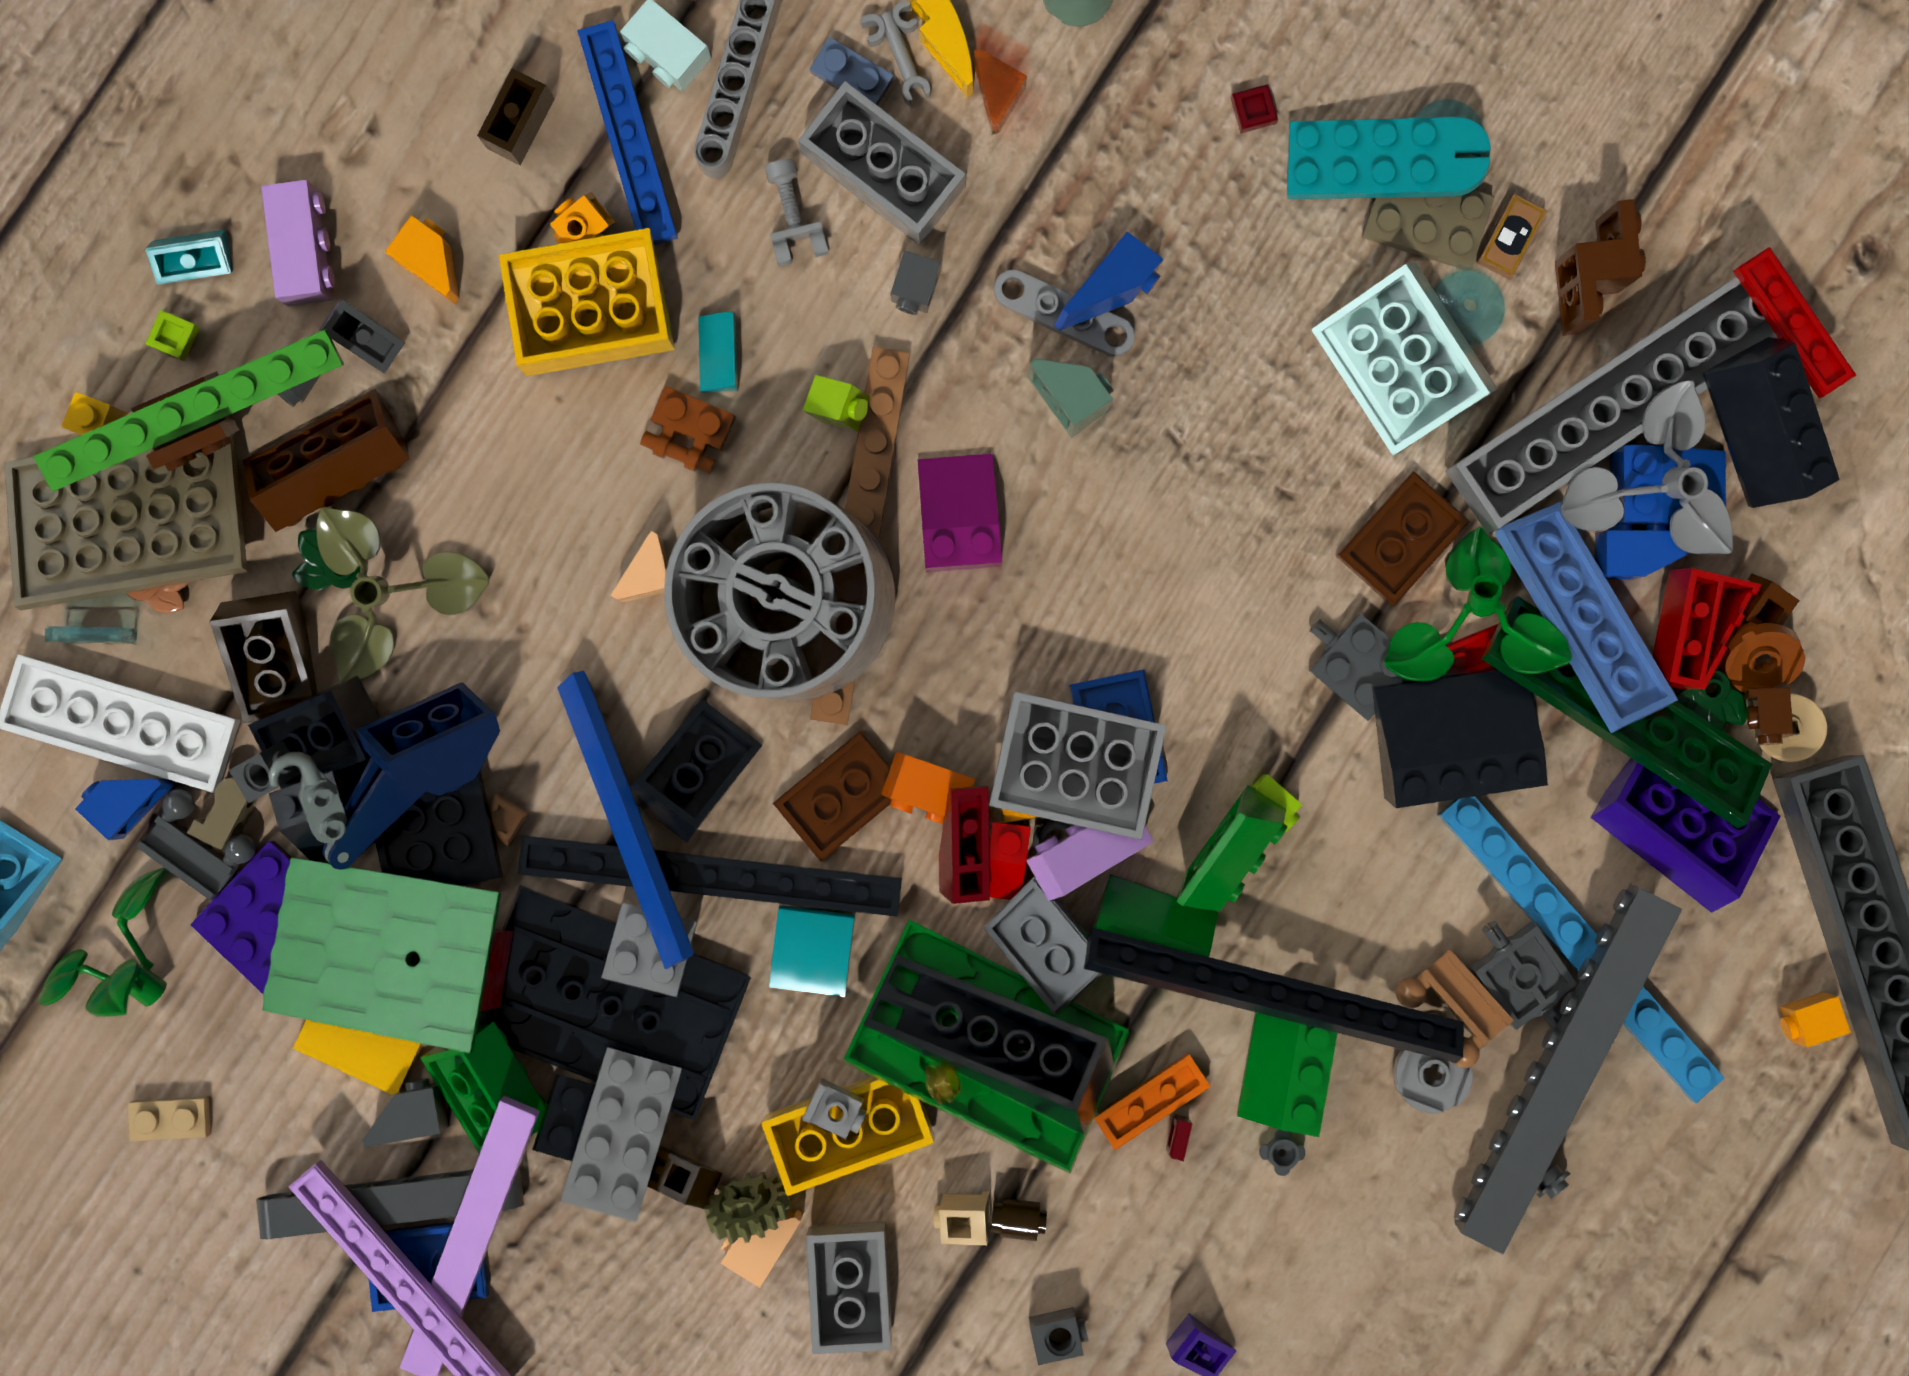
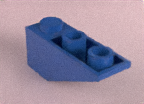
[1595,524,1690,580]

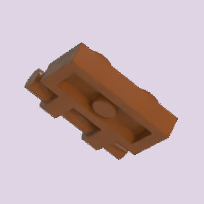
[640,386,736,474]

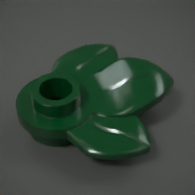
[292,529,361,590]
[1675,669,1747,731]

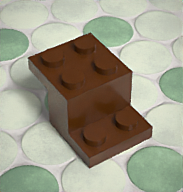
[1555,199,1646,336]
[131,371,239,472]

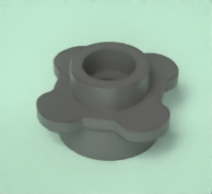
[1259,1130,1306,1176]
[1537,1164,1571,1199]

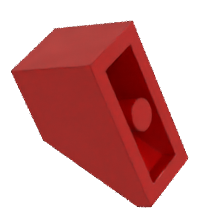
[989,821,1031,900]

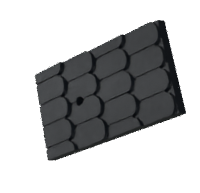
[478,885,751,1121]

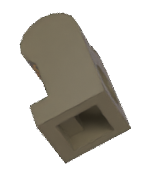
[187,778,257,850]

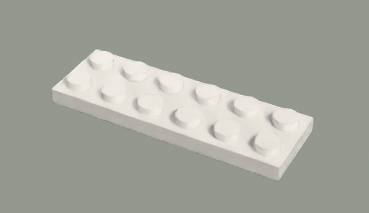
[0,654,240,793]

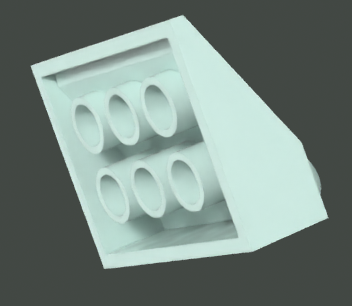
[1311,262,1498,456]

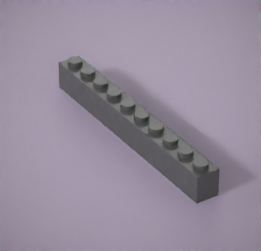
[1454,884,1683,1254]

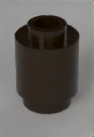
[991,1198,1047,1241]

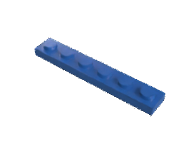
[577,20,678,245]

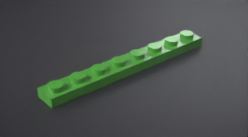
[33,329,344,492]

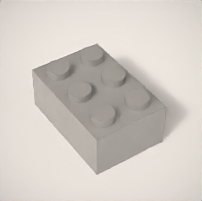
[806,1221,892,1354]

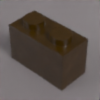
[477,68,555,166]

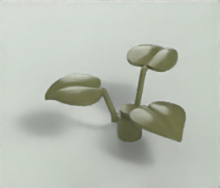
[316,507,489,682]

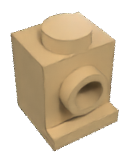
[933,1191,992,1245]

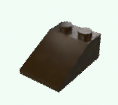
[210,591,317,723]

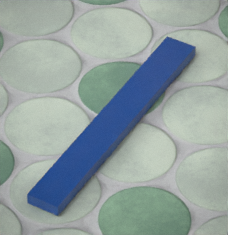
[557,671,694,969]

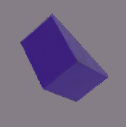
[1166,1313,1237,1376]

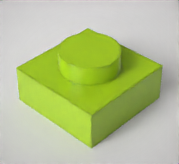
[145,310,200,362]

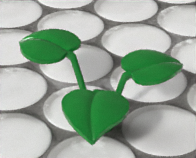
[1384,526,1572,681]
[38,868,169,1017]

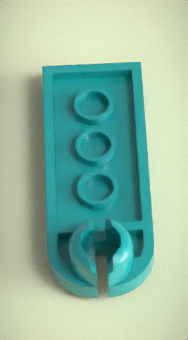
[1287,117,1491,200]

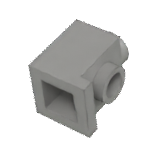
[802,1078,867,1139]

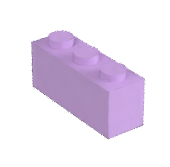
[261,180,335,306]
[1026,825,1154,901]

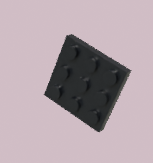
[375,769,503,886]

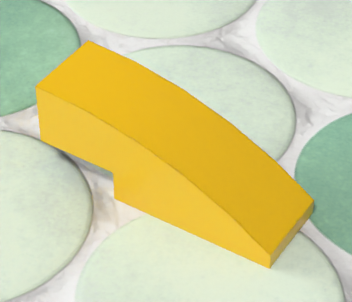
[909,0,973,98]

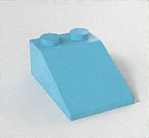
[0,820,62,951]

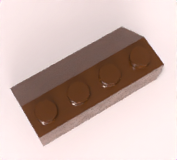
[243,389,410,532]

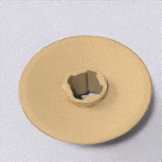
[1754,694,1827,762]

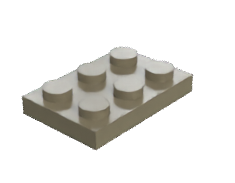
[1361,190,1495,271]

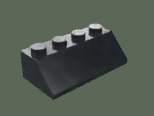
[1702,337,1840,508]

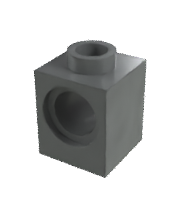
[890,251,941,315]
[229,740,302,803]
[1029,1307,1089,1365]

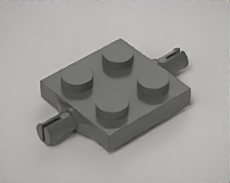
[1309,614,1405,721]
[1470,921,1577,1030]

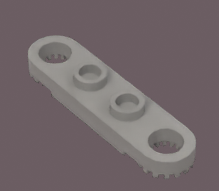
[994,270,1135,357]

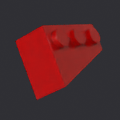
[1652,568,1762,690]

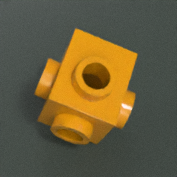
[550,192,616,244]

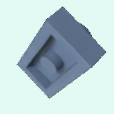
[810,37,894,106]

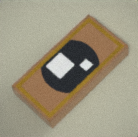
[1477,194,1547,280]

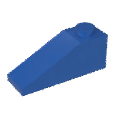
[1054,231,1163,331]

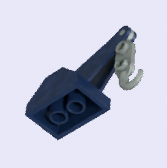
[269,682,500,870]

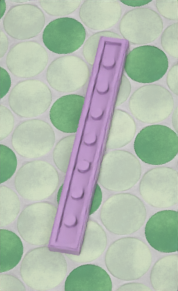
[400,1096,540,1376]
[289,1159,511,1376]

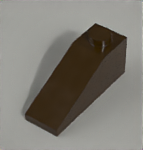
[647,1145,723,1209]

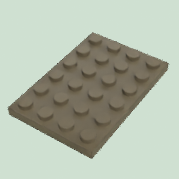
[4,434,248,610]

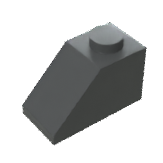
[363,1078,449,1148]

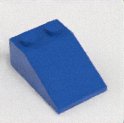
[1610,445,1726,527]

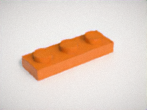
[1094,1053,1211,1150]

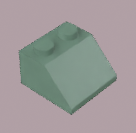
[1027,358,1114,438]

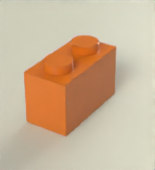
[881,751,976,824]

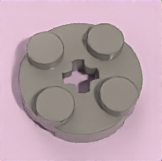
[1393,1049,1473,1114]

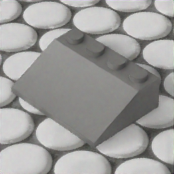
[989,691,1167,840]

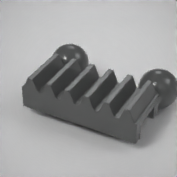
[136,789,256,900]

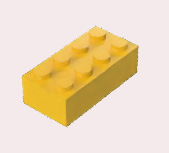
[761,1076,935,1196]

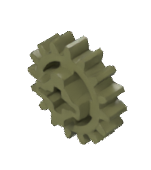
[704,1172,791,1244]

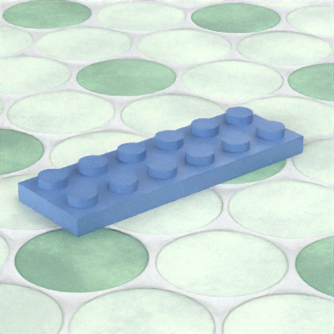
[1494,502,1678,733]

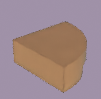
[491,794,531,846]

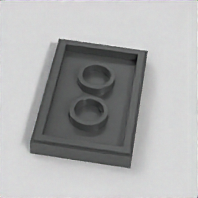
[983,877,1102,1016]

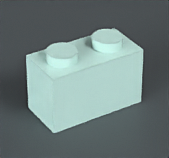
[620,0,711,92]

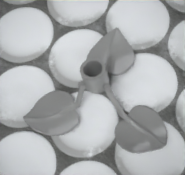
[1560,380,1733,554]

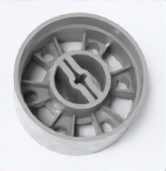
[664,483,895,700]

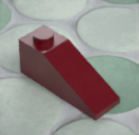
[939,785,990,904]

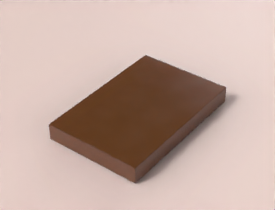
[1336,471,1470,606]
[773,730,892,862]

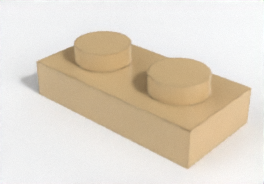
[128,1096,211,1141]

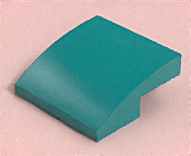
[769,905,855,997]

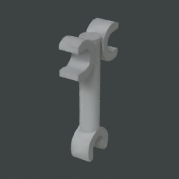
[860,0,931,106]

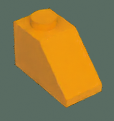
[384,215,459,304]

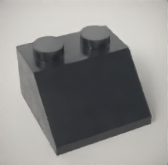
[269,768,380,862]

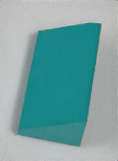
[145,230,232,285]
[698,311,738,392]

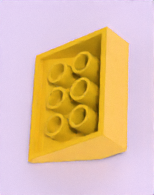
[499,228,675,377]

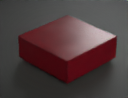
[1231,84,1278,134]
[1166,1114,1193,1161]

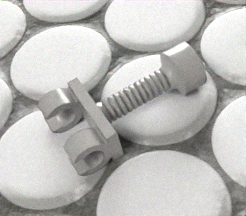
[765,159,829,266]

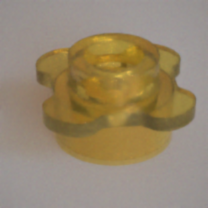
[925,1064,961,1104]

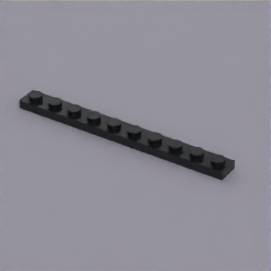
[517,835,902,917]
[1084,928,1464,1063]

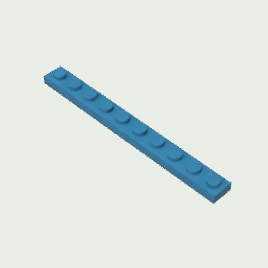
[1437,796,1724,1103]

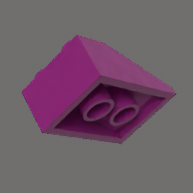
[917,453,1002,573]

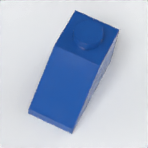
[75,779,175,840]

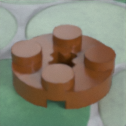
[1722,623,1805,692]

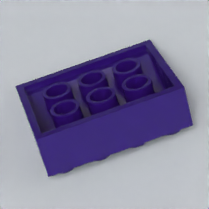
[1590,758,1781,913]

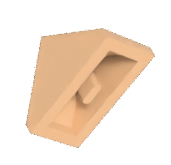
[611,531,668,602]

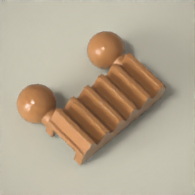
[1395,949,1514,1068]

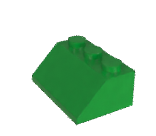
[1176,784,1287,911]
[1091,874,1218,957]
[1237,1012,1338,1137]
[420,1022,546,1153]

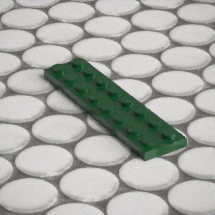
[1481,596,1772,828]

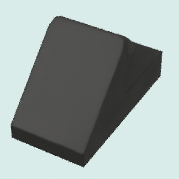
[319,299,405,374]

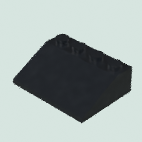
[1372,669,1548,808]

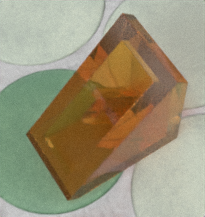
[973,49,1027,135]

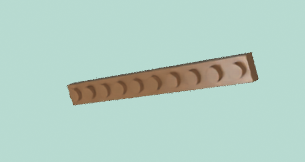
[810,347,910,726]

